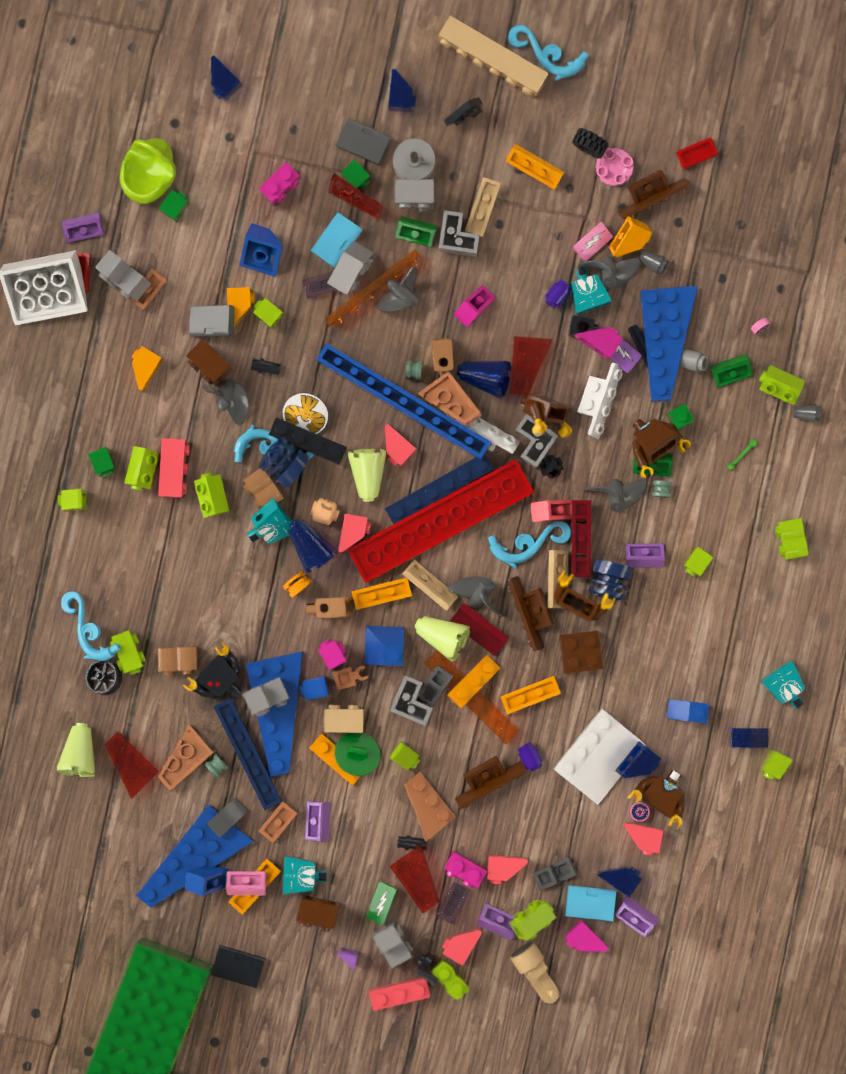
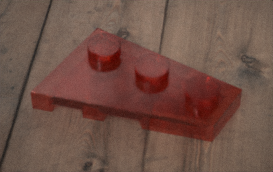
[328,173,383,220]
[510,336,552,395]
[104,731,159,799]
[389,844,440,913]

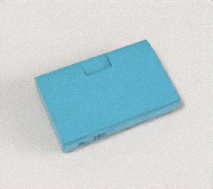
[311,212,363,268]
[565,885,616,922]

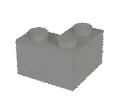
[395,179,434,212]
[439,210,479,257]
[327,241,374,295]
[95,250,151,301]
[515,414,558,469]
[390,675,433,726]
[243,677,290,717]
[373,921,414,968]

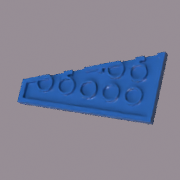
[640,286,698,403]
[246,651,303,777]
[136,805,254,908]

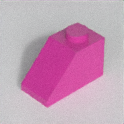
[453,285,496,327]
[575,327,623,359]
[565,919,609,951]

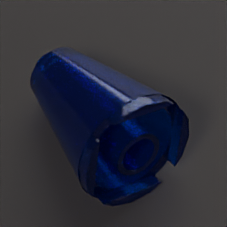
[457,361,511,399]
[288,519,338,574]

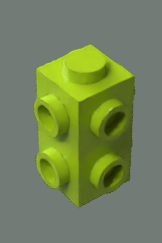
[759,365,805,405]
[124,446,160,492]
[194,472,230,518]
[110,630,146,675]
[509,900,556,941]

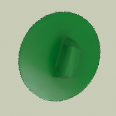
[335,733,380,776]

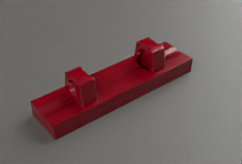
[571,500,591,577]

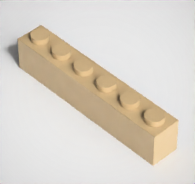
[438,16,549,97]

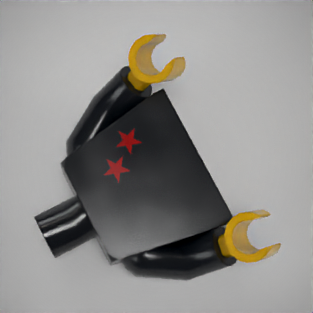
[183,642,242,699]

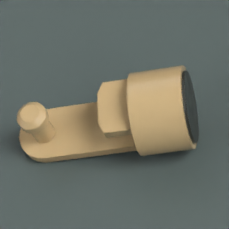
[510,942,559,1003]

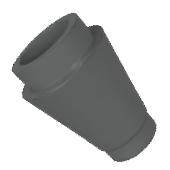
[639,251,669,274]
[793,404,821,423]

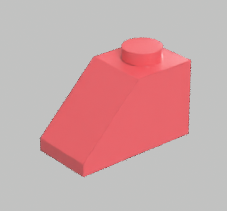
[385,423,416,467]
[531,500,572,522]
[338,514,371,553]
[623,822,663,856]
[487,855,528,884]
[441,928,482,966]

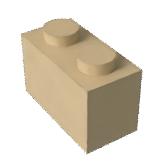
[324,705,364,733]

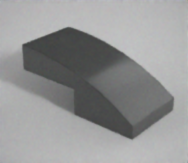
[417,665,453,707]
[207,798,248,838]
[533,856,578,891]

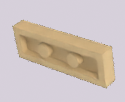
[465,177,501,238]
[548,550,569,609]
[403,560,459,611]

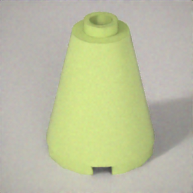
[348,449,386,502]
[415,616,470,662]
[57,723,95,777]

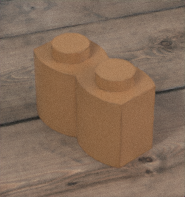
[243,469,285,510]
[158,647,198,675]

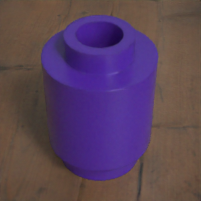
[544,279,572,309]
[518,742,543,772]

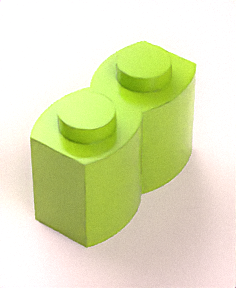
[775,518,809,560]
[432,959,468,1000]

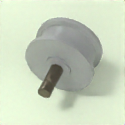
[393,139,435,180]

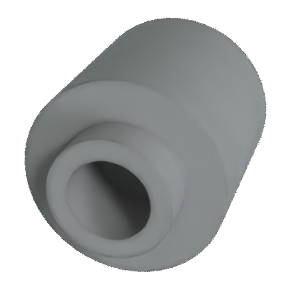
[680,349,708,372]

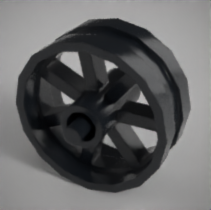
[85,660,123,696]

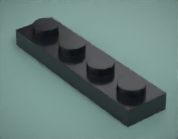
[269,417,347,465]

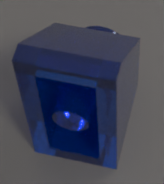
[211,55,242,102]
[388,69,416,112]
[729,727,768,748]
[615,741,662,779]
[597,866,642,898]

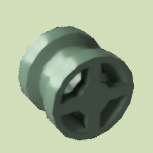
[405,360,422,380]
[652,481,672,498]
[205,754,229,778]

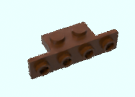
[617,170,691,219]
[508,576,554,652]
[455,755,527,809]

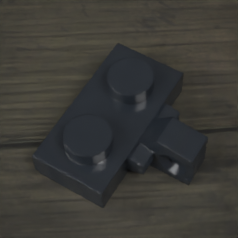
[444,97,483,126]

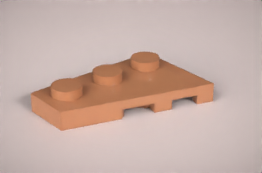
[418,371,482,427]
[158,724,214,792]
[404,772,456,841]

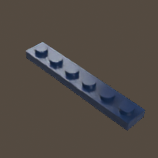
[385,454,494,524]
[214,698,282,810]

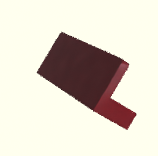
[450,603,509,656]

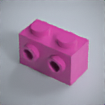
[259,162,301,206]
[318,639,347,670]
[444,850,487,889]

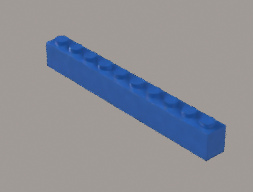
[316,343,491,461]

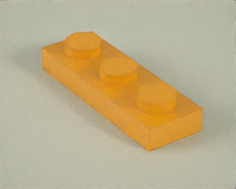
[506,144,564,190]
[351,577,412,610]
[447,655,500,708]
[500,676,561,714]
[309,733,361,786]
[228,858,281,915]

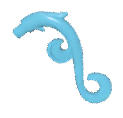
[508,25,589,81]
[234,424,314,463]
[488,520,571,569]
[61,591,121,661]

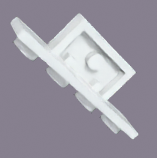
[577,362,623,439]
[446,415,520,453]

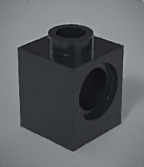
[568,315,597,337]

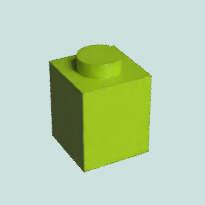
[253,298,284,329]
[683,546,713,577]

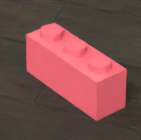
[158,438,190,498]
[369,977,430,1011]

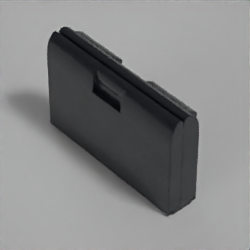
[211,945,265,988]

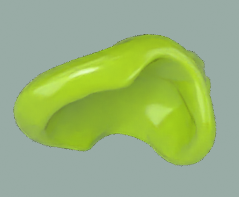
[120,138,176,204]

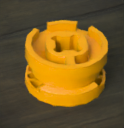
[282,570,312,598]

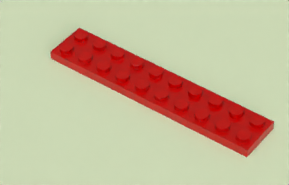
[347,459,534,583]

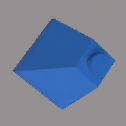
[239,223,283,277]
[364,626,404,666]

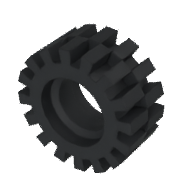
[572,128,609,159]

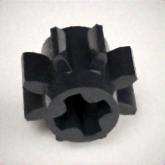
[539,455,564,478]

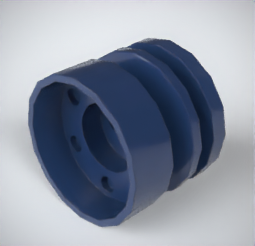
[259,436,309,488]
[588,559,634,601]

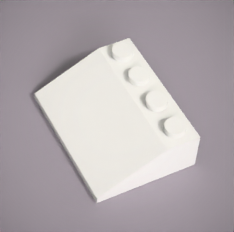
[0,250,88,325]
[553,709,646,805]

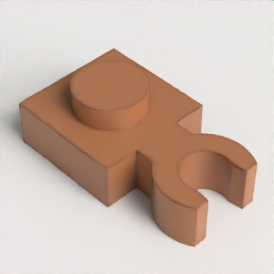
[332,666,368,690]

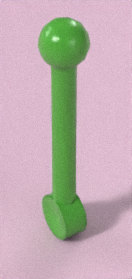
[727,439,757,471]

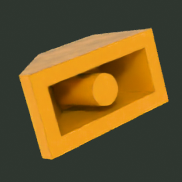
[609,216,652,257]
[227,287,255,327]
[132,346,163,392]

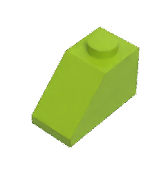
[58,489,87,511]
[389,741,420,771]
[760,750,792,781]

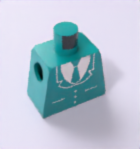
[571,267,611,315]
[247,498,297,544]
[760,661,805,709]
[283,855,327,894]

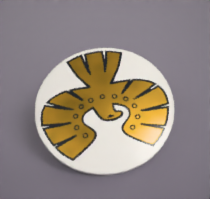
[283,393,328,434]

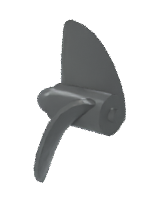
[578,256,640,290]
[374,267,419,312]
[202,379,248,425]
[584,479,646,513]
[449,577,504,617]

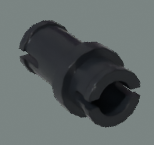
[251,358,281,375]
[397,835,427,851]

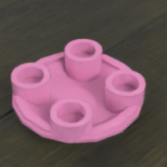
[596,148,634,186]

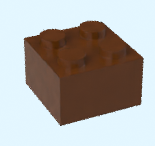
[186,339,232,386]
[559,631,603,674]
[296,895,340,932]

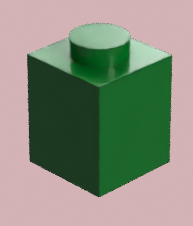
[341,160,371,192]
[159,190,189,222]
[666,404,694,430]
[88,447,116,478]

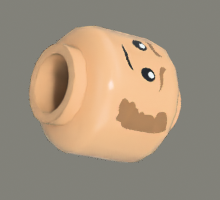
[310,498,340,526]

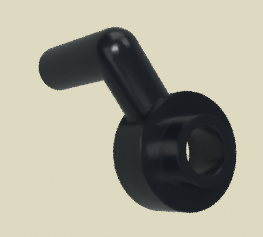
[416,953,439,986]

